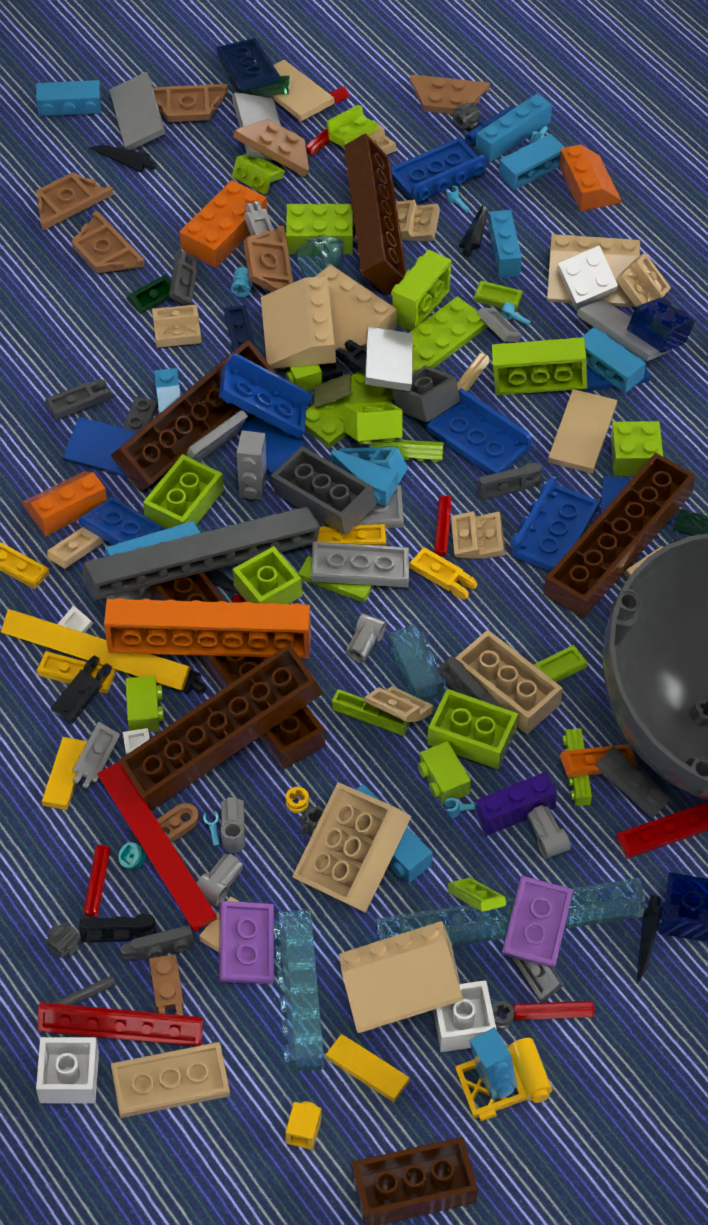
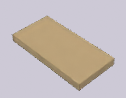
[258,60,335,121]
[548,389,617,474]
[111,1042,230,1118]

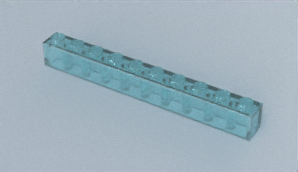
[376,878,646,946]

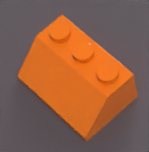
[559,144,621,212]
[22,471,107,536]

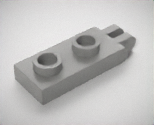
[244,201,274,236]
[72,722,120,789]

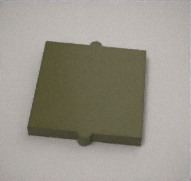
[314,373,352,407]

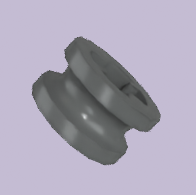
[492,1001,514,1029]

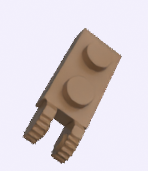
[149,954,184,1015]

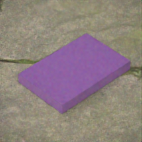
[502,875,574,968]
[219,901,274,985]

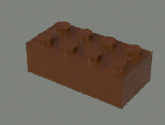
[352,1137,478,1225]

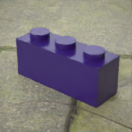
[475,772,557,836]

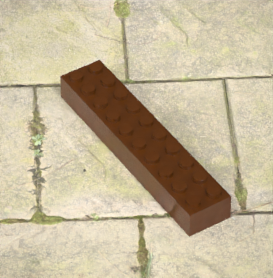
[150,572,325,770]

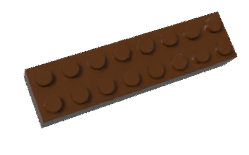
[344,133,407,296]
[110,339,277,492]
[544,452,695,618]
[119,644,323,810]

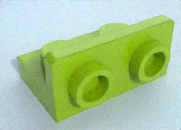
[327,105,378,147]
[232,154,285,194]

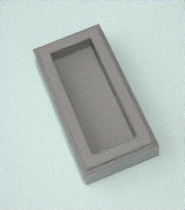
[477,308,522,342]

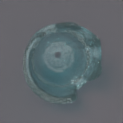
[295,234,344,277]

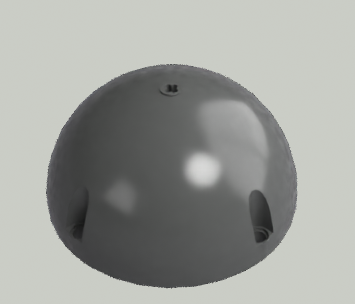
[603,534,708,800]

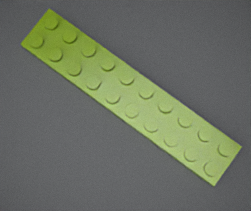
[305,296,489,449]

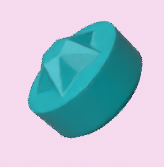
[118,842,146,870]

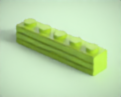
[370,439,444,462]
[332,689,410,736]
[562,728,592,806]

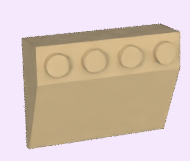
[547,234,640,307]
[315,264,397,352]
[261,276,336,369]
[292,782,412,913]
[339,921,463,1033]

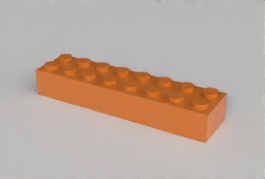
[104,598,311,658]

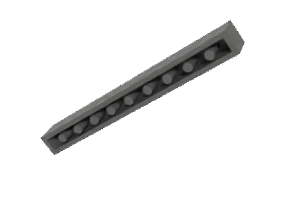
[82,506,320,600]

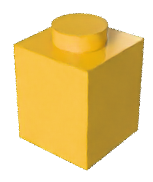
[285,1101,322,1150]

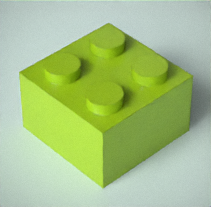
[343,401,402,444]
[610,421,663,476]
[233,546,302,604]

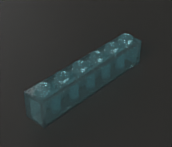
[274,909,324,1072]

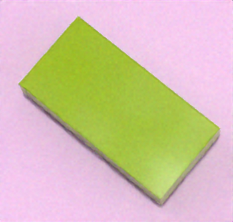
[474,280,523,312]
[534,645,588,682]

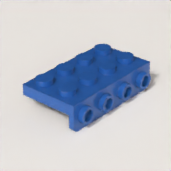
[391,137,486,203]
[219,353,312,439]
[426,388,531,475]
[510,476,600,571]

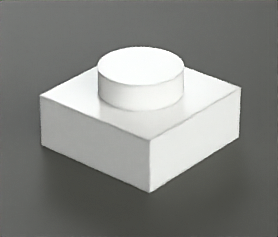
[58,606,93,633]
[123,728,150,755]

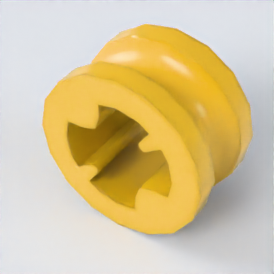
[286,787,309,813]

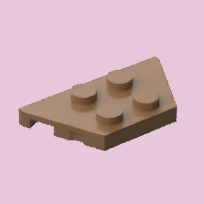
[410,75,490,114]
[153,84,228,122]
[233,119,309,177]
[36,172,114,230]
[72,211,145,273]
[243,225,293,292]

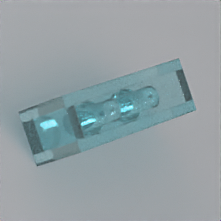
[388,624,446,701]

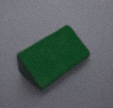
[126,274,171,314]

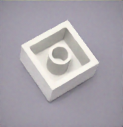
[557,245,618,310]
[433,980,496,1052]
[36,1037,99,1103]

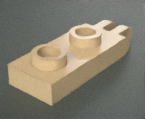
[47,527,103,569]

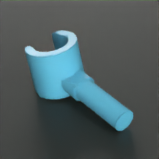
[529,126,548,144]
[446,186,470,213]
[501,302,531,326]
[445,798,475,818]
[203,810,220,847]

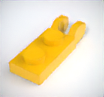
[409,547,478,600]

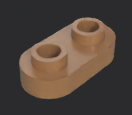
[157,803,199,843]

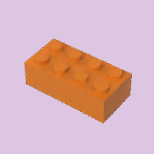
[179,180,268,268]

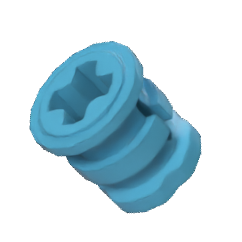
[231,267,253,298]

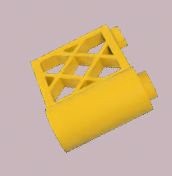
[455,1038,553,1121]

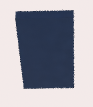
[216,38,280,91]

